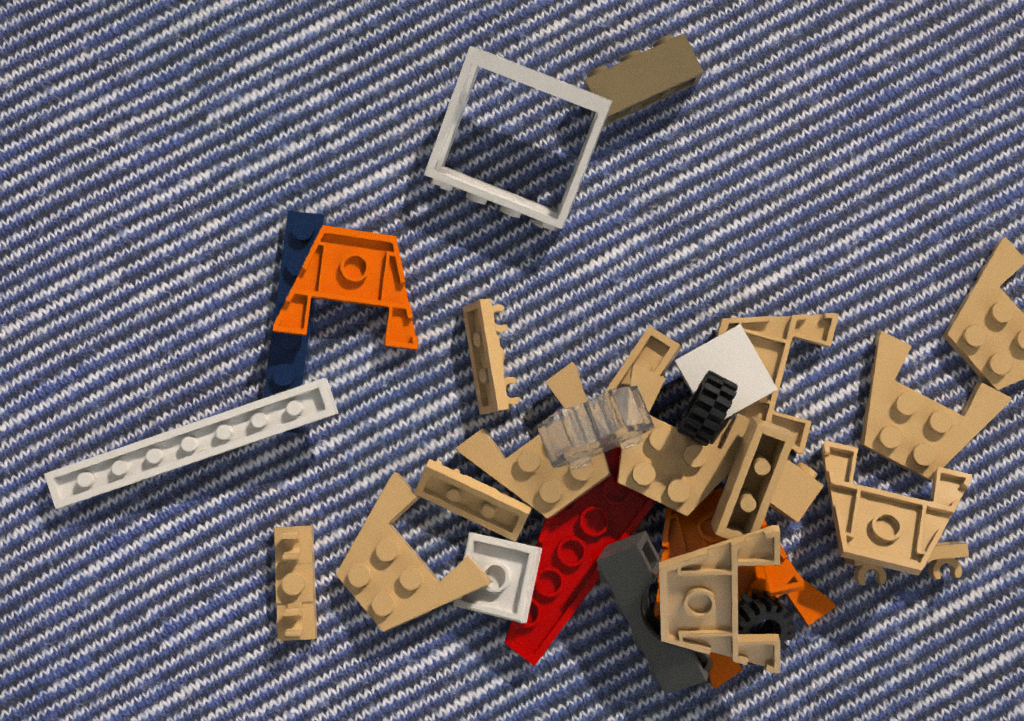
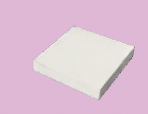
[674,324,778,419]
[453,532,542,623]

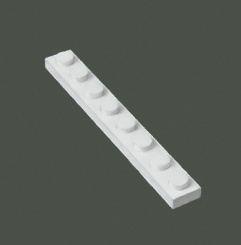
[44,378,339,509]

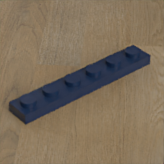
[263,211,327,433]

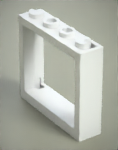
[424,46,613,231]

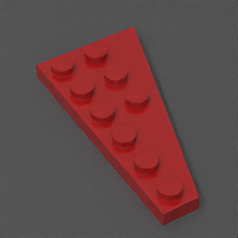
[504,429,656,666]

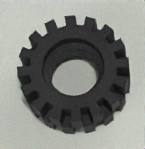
[677,370,738,446]
[738,589,795,665]

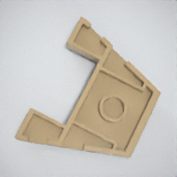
[943,237,1024,390]
[716,313,839,454]
[860,331,1011,480]
[456,362,611,519]
[617,363,750,516]
[821,440,972,576]
[336,472,493,632]
[658,525,780,673]

